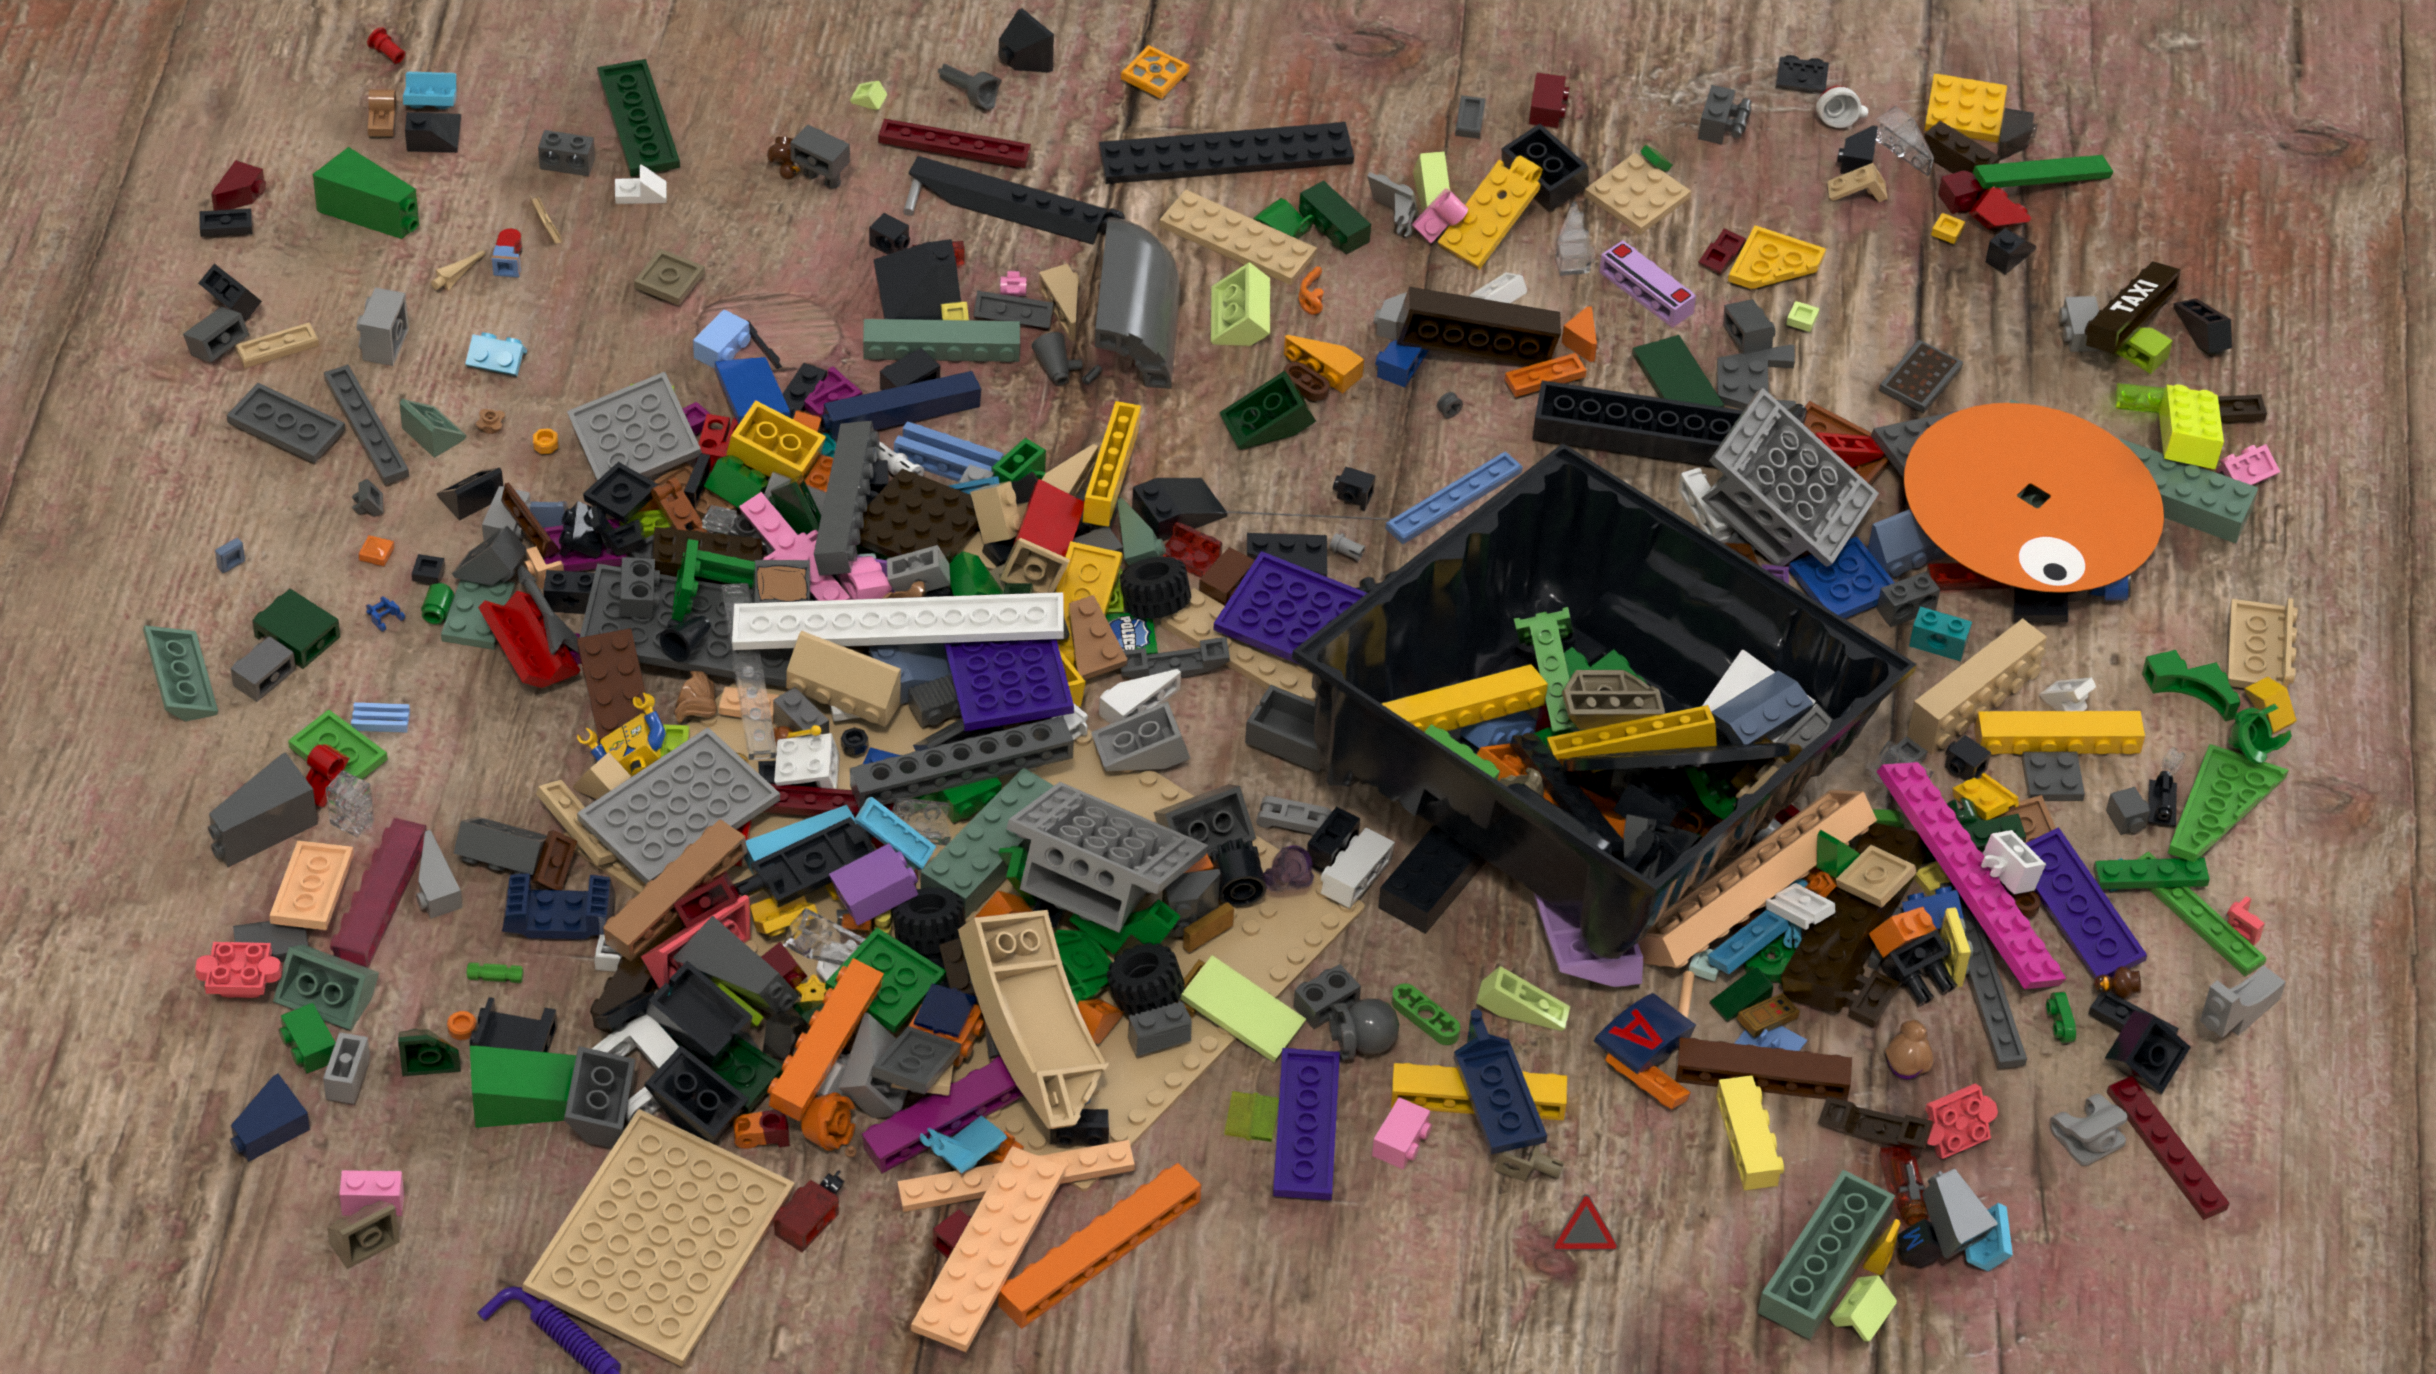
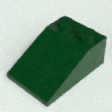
[1219,371,1317,450]

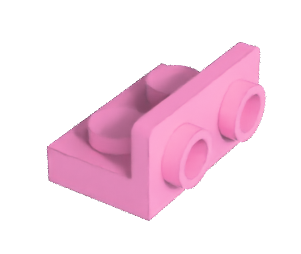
[2214,444,2280,486]

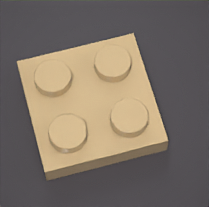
[1836,845,1916,908]

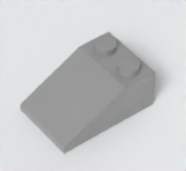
[1091,701,1191,771]

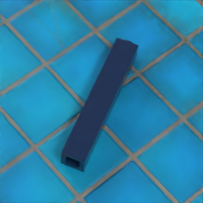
[820,371,981,439]

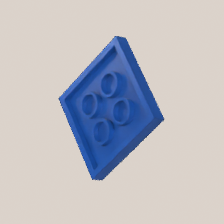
[1789,536,1895,619]

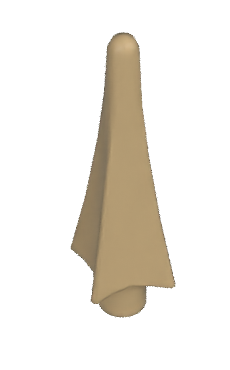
[431,251,485,291]

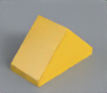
[2244,676,2297,734]

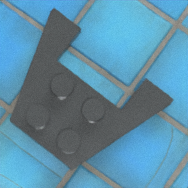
[1716,344,1796,410]

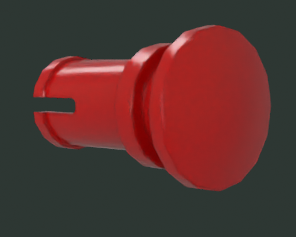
[367,27,406,64]

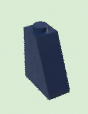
[230,1074,310,1162]

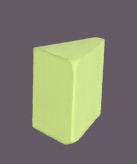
[850,81,887,110]

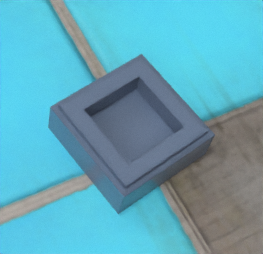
[215,538,245,573]

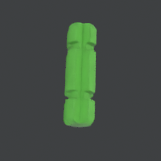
[466,962,523,983]

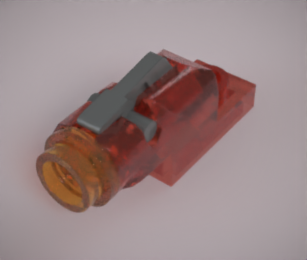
[1879,1147,1929,1226]

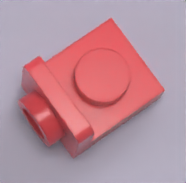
[2227,896,2265,946]

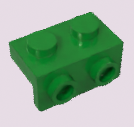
[998,846,1038,905]

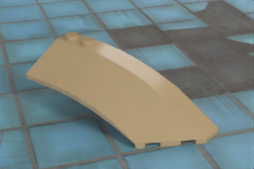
[958,910,1109,1129]

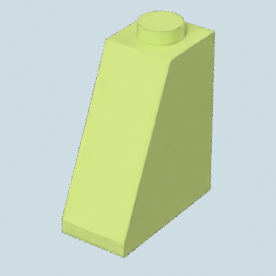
[1413,152,1450,212]

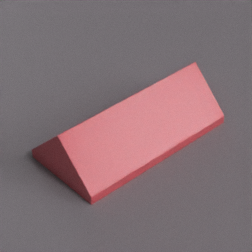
[641,895,751,989]

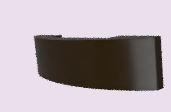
[1818,1097,1934,1150]

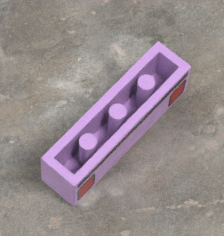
[1599,240,1696,328]

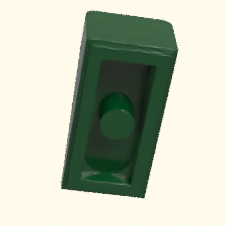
[1709,967,1774,1022]

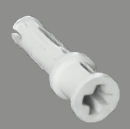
[876,442,924,476]

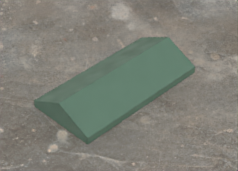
[143,625,218,722]

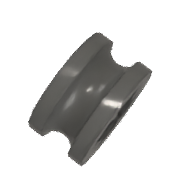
[1437,392,1463,418]

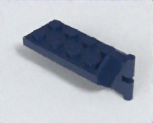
[1453,1009,1547,1154]

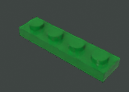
[2093,858,2210,889]

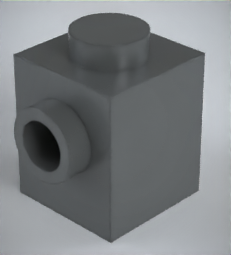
[2106,787,2150,835]

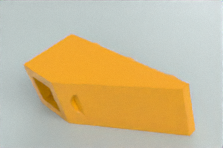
[1284,335,1364,394]

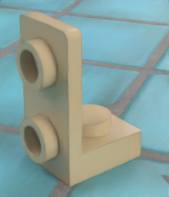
[1827,163,1888,203]

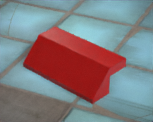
[478,591,581,688]

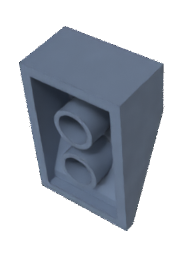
[869,643,951,704]

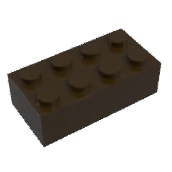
[651,527,762,590]

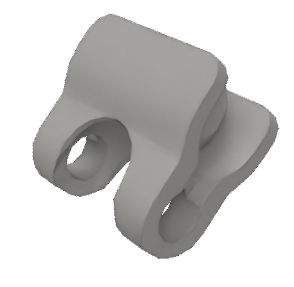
[2050,1094,2127,1166]

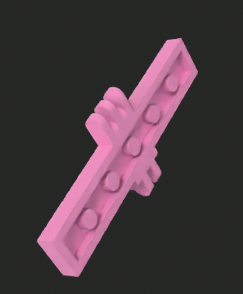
[739,492,851,601]

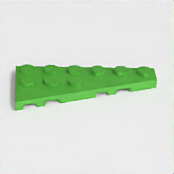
[2168,744,2289,862]

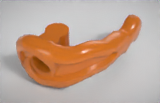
[1298,266,1324,315]

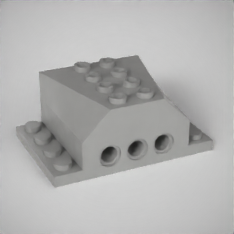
[1701,388,1879,567]
[1007,782,1208,933]

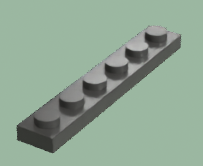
[324,364,409,485]

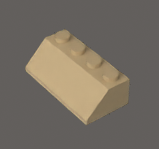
[786,630,901,727]

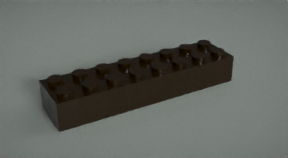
[1780,822,1926,1012]

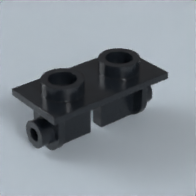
[2148,771,2177,827]

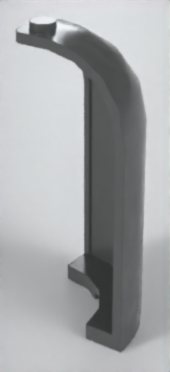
[1095,217,1181,389]

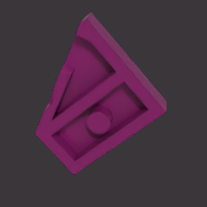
[804,366,862,417]

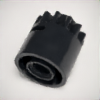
[1211,838,1267,907]

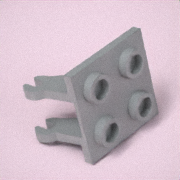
[1367,172,1419,239]

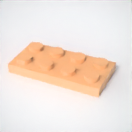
[270,840,354,930]

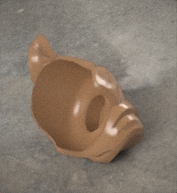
[674,671,717,723]

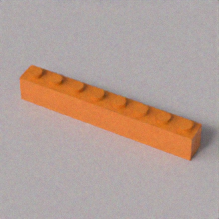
[998,1163,1201,1329]

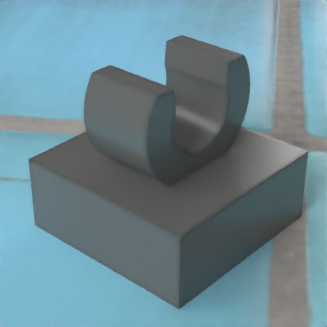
[352,479,383,517]

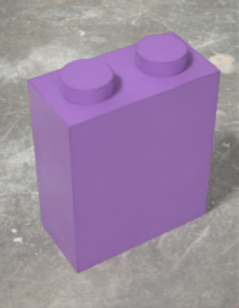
[829,843,918,926]

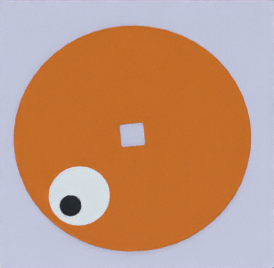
[1904,403,2164,592]

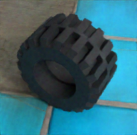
[1119,557,1191,619]
[892,887,966,955]
[1107,943,1185,1016]

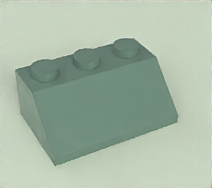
[273,944,379,1030]

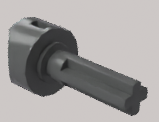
[938,63,1002,109]

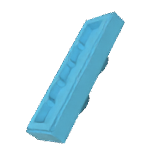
[854,797,937,870]

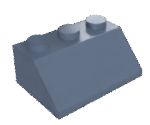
[1868,509,1947,577]
[1711,671,1813,745]

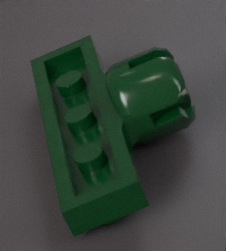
[1922,798,2026,864]

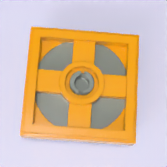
[1121,45,1190,99]

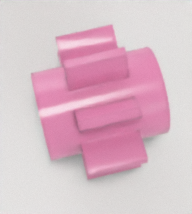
[1000,271,1026,297]

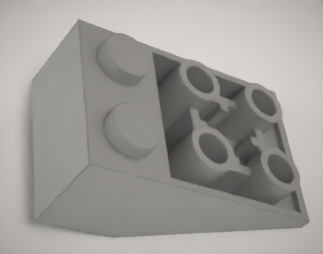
[838,1013,908,1118]

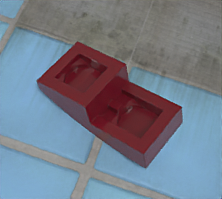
[1698,228,1746,275]

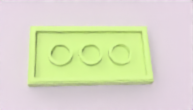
[1180,955,1306,1063]

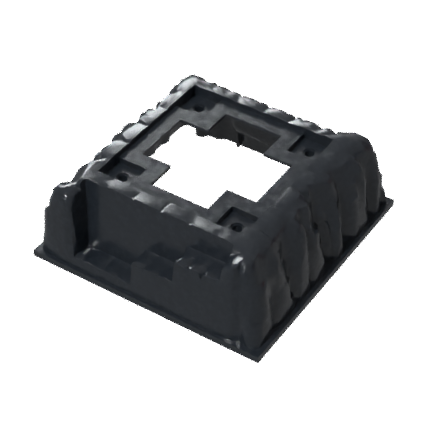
[1291,443,1917,959]

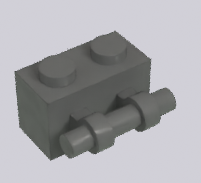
[1698,85,1752,144]

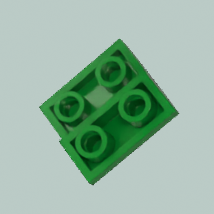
[1683,767,1738,820]

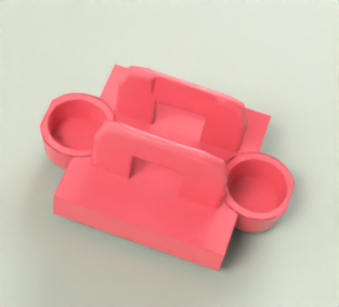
[195,942,283,998]
[1925,1084,1998,1159]

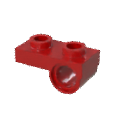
[305,744,350,807]

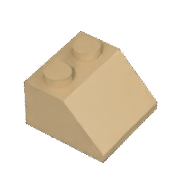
[1000,538,1070,593]

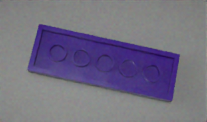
[2025,827,2147,980]
[1273,1048,1340,1200]

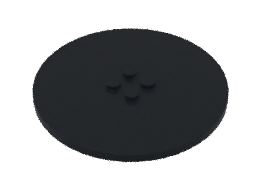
[1563,743,1790,771]

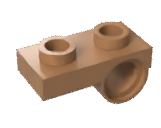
[368,89,397,136]

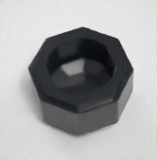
[841,727,868,756]

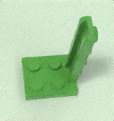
[1514,607,1578,733]

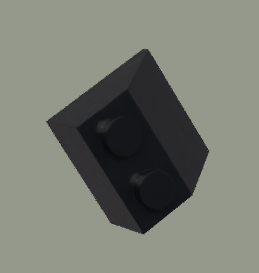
[2105,1011,2191,1094]

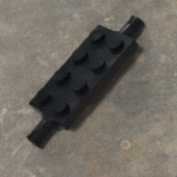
[734,816,875,908]

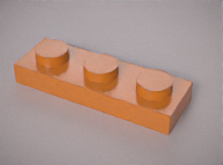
[1504,353,1587,397]
[1605,1053,1691,1109]

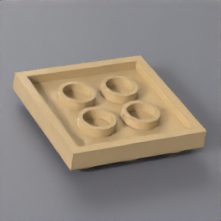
[1584,153,1691,235]

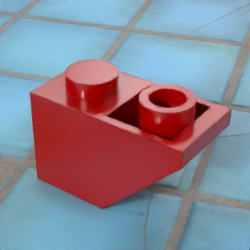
[1968,187,2032,229]

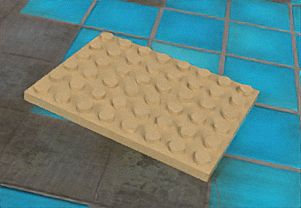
[523,1109,795,1367]

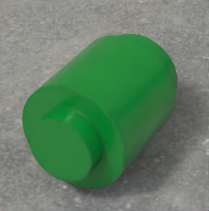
[421,583,455,624]

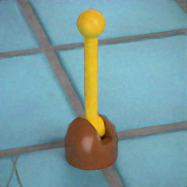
[770,725,821,748]

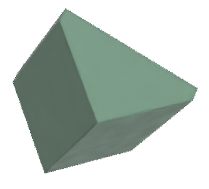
[399,399,467,458]

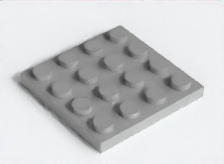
[567,372,702,480]

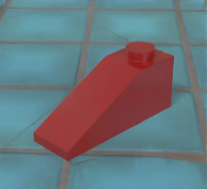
[1815,432,1884,468]

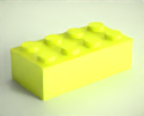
[2159,384,2224,469]

